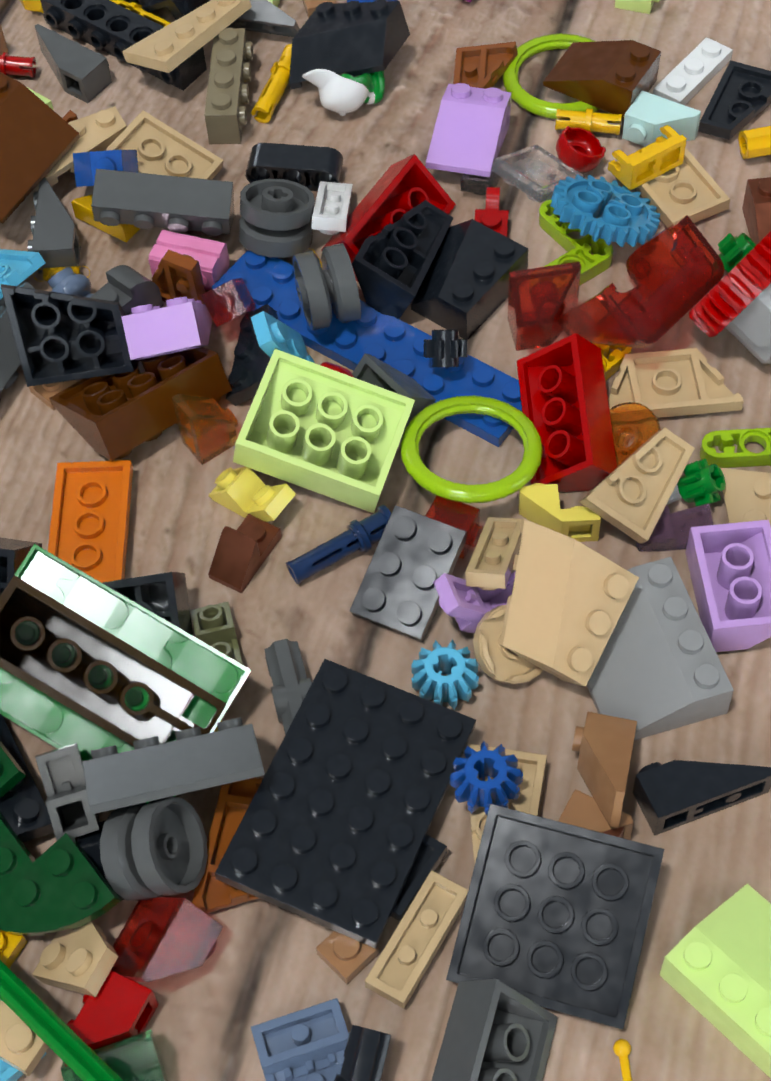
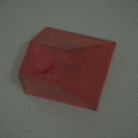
[508,262,581,351]
[111,897,223,983]

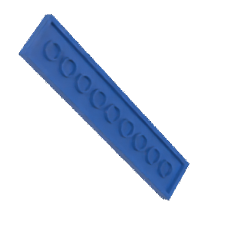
[211,250,522,447]

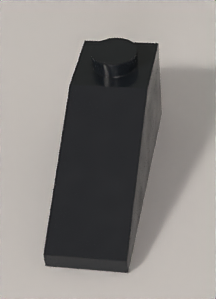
[632,760,771,836]

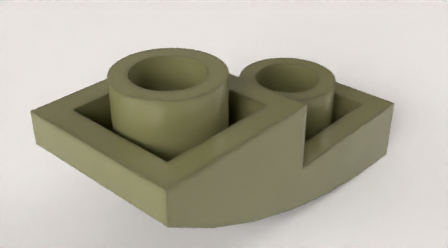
[190,602,243,665]

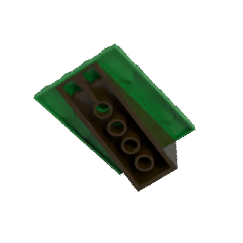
[0,544,251,803]

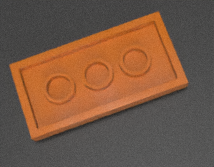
[48,460,133,583]

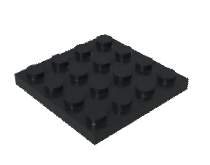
[446,804,664,1029]

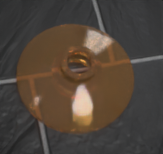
[609,402,661,467]

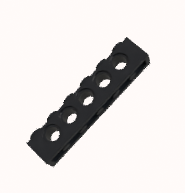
[41,0,207,91]

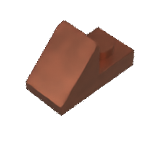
[208,514,282,593]

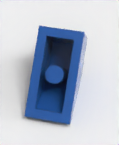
[73,150,139,187]

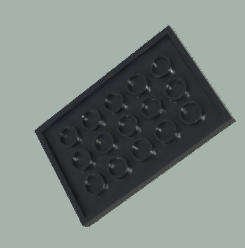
[215,659,476,949]

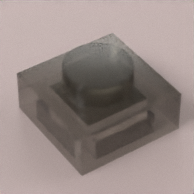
[460,164,501,195]

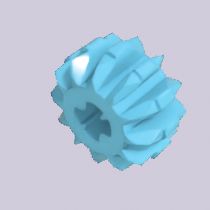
[411,639,479,710]

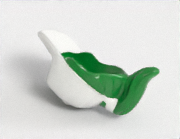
[302,69,385,116]

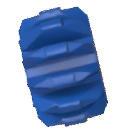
[450,741,523,815]

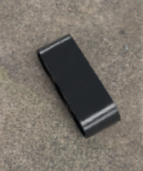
[245,143,344,191]

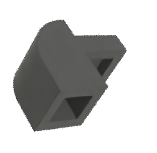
[90,265,164,315]
[35,743,100,840]

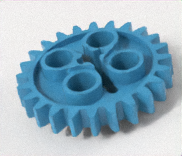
[550,174,660,247]

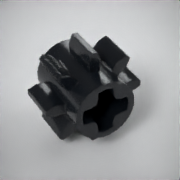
[424,329,468,367]

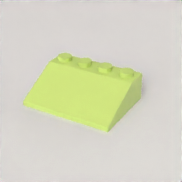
[233,349,415,513]
[659,883,771,1079]

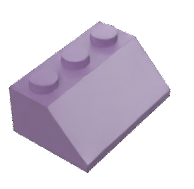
[685,520,771,652]

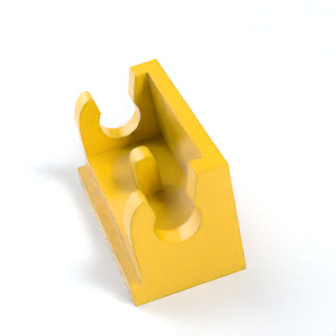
[608,125,687,191]

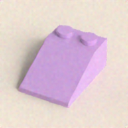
[426,83,512,177]

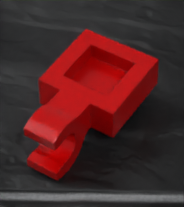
[474,187,509,237]

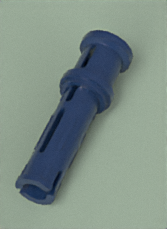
[286,504,391,584]

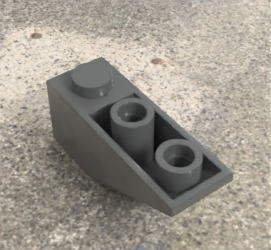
[35,24,112,103]
[27,177,81,274]

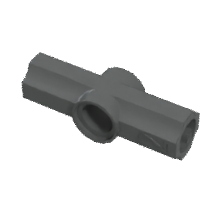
[264,639,312,735]

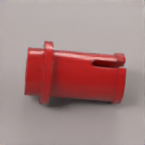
[0,52,36,77]

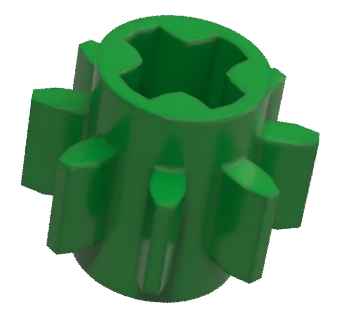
[716,233,756,273]
[677,459,726,508]

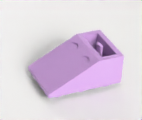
[121,297,214,360]

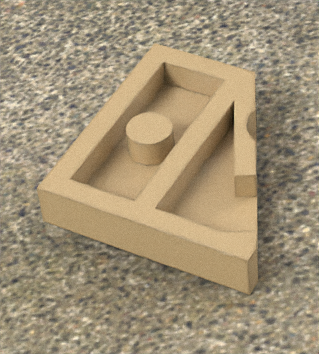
[32,921,119,997]

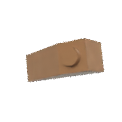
[572,712,637,828]

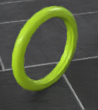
[502,33,600,119]
[400,395,543,503]

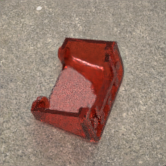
[557,215,725,348]

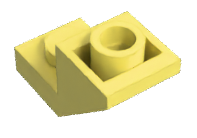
[208,467,296,522]
[518,483,601,542]

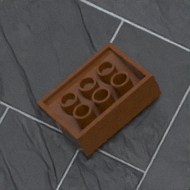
[0,72,80,224]
[49,347,232,461]

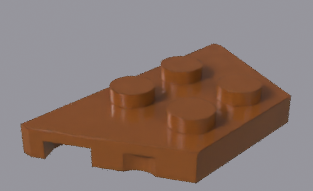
[190,777,263,916]

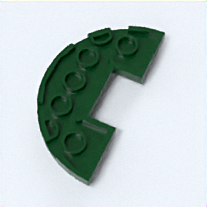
[0,741,122,936]

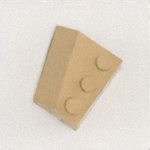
[500,518,639,687]

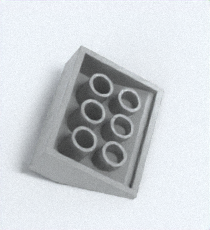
[587,557,734,740]

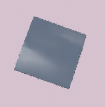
[251,998,349,1081]

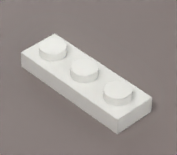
[653,37,733,105]
[311,181,353,235]

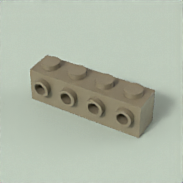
[204,28,253,144]

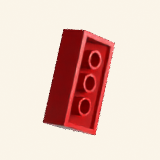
[321,154,456,282]
[517,333,617,492]

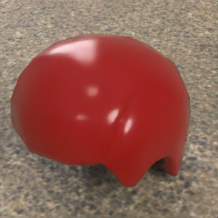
[555,126,606,173]

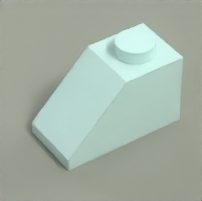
[622,90,701,147]

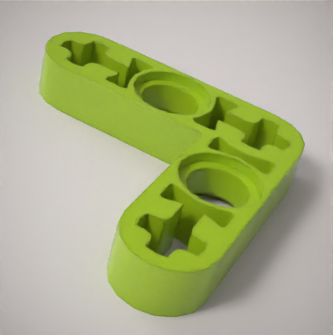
[529,199,613,304]
[700,428,771,468]

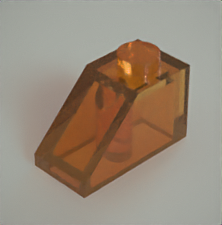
[172,394,238,465]

